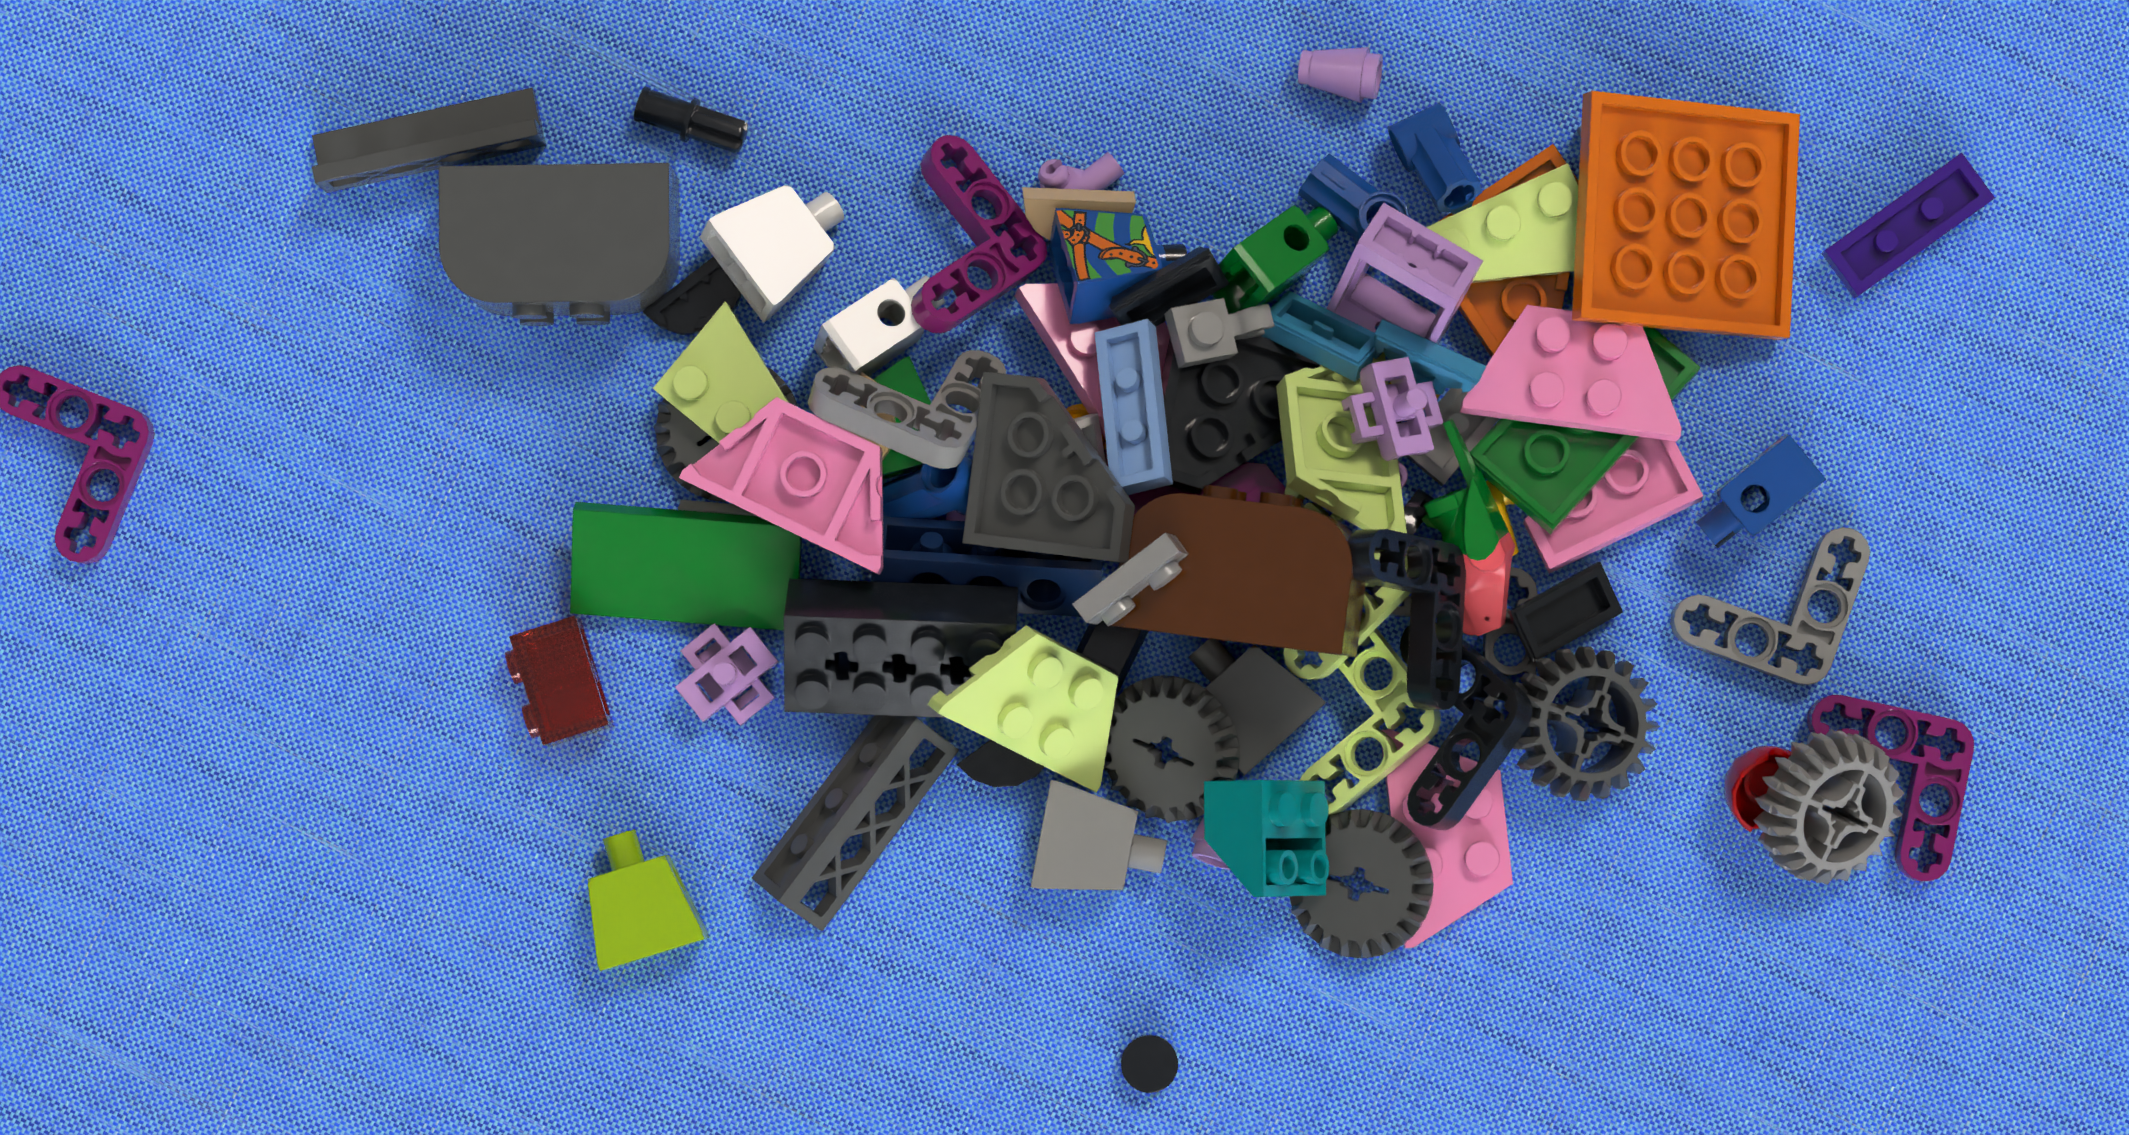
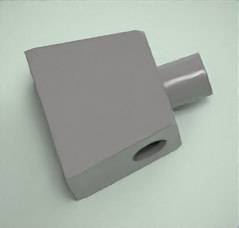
[1031,780,1167,890]

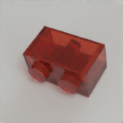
[505,616,614,747]

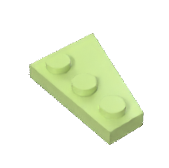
[1427,163,1578,283]
[653,301,789,444]

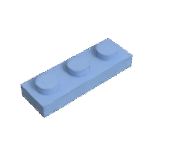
[1094,319,1173,495]

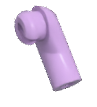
[1038,152,1125,190]

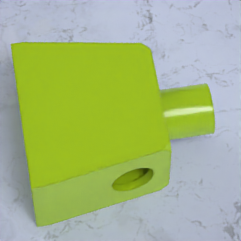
[588,829,709,971]

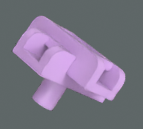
[1341,357,1444,461]
[675,623,779,726]

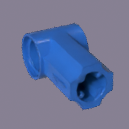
[1387,103,1482,214]
[1298,154,1409,246]
[883,456,972,519]

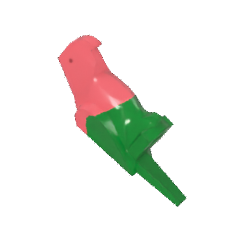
[1422,419,1515,636]

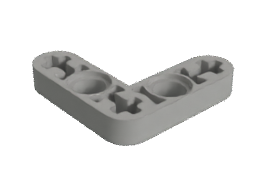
[808,350,1006,469]
[1670,527,1870,686]

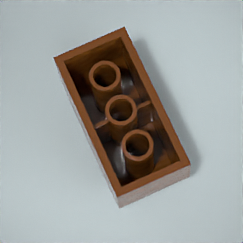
[1112,485,1365,657]

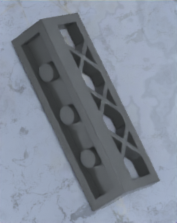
[312,88,546,193]
[752,715,959,931]

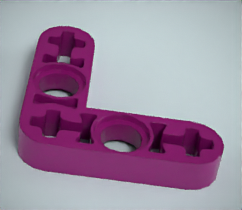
[911,135,1047,334]
[0,365,155,564]
[1807,695,1974,881]

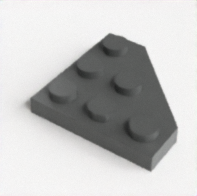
[963,372,1135,563]

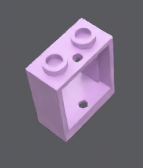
[1327,203,1483,344]

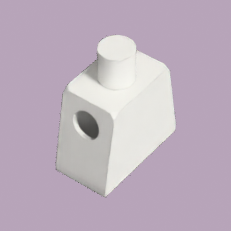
[699,185,844,323]
[813,275,945,377]

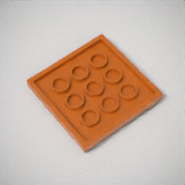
[1572,91,1800,340]

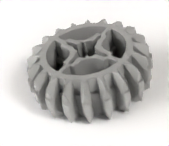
[1753,729,1904,885]

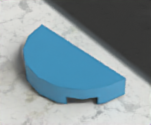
[1374,319,1486,395]

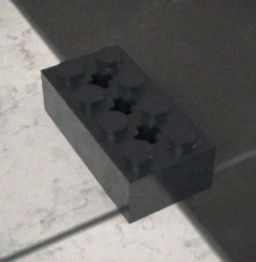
[784,578,1018,718]

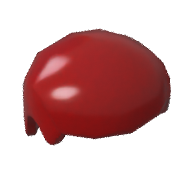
[1724,746,1791,832]

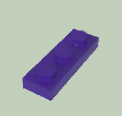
[1821,153,1995,299]

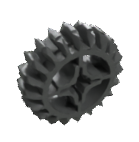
[1512,646,1660,801]

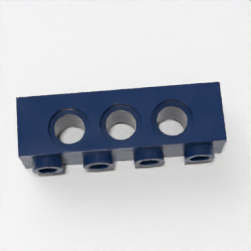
[872,517,1103,617]

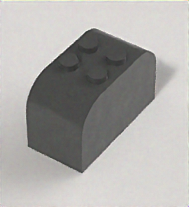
[439,163,680,326]

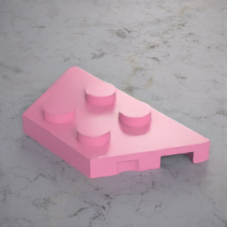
[1014,283,1170,438]
[1460,305,1682,441]
[679,397,883,575]
[1381,729,1513,948]

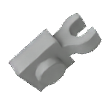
[1164,298,1275,369]

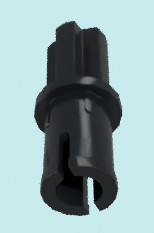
[634,86,748,153]

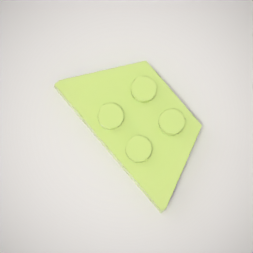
[1276,352,1407,533]
[927,625,1119,793]

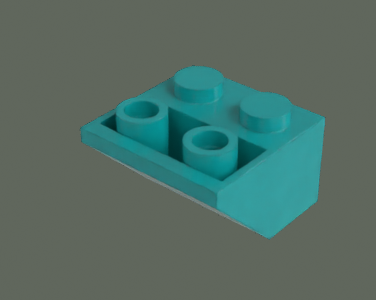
[1204,780,1329,897]

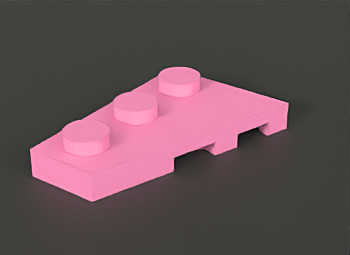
[1524,437,1703,574]

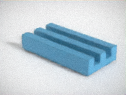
[1262,290,1382,382]

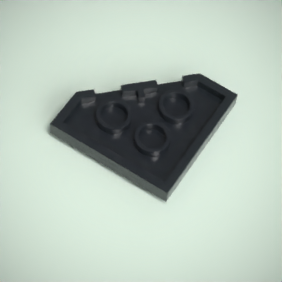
[1161,336,1320,493]

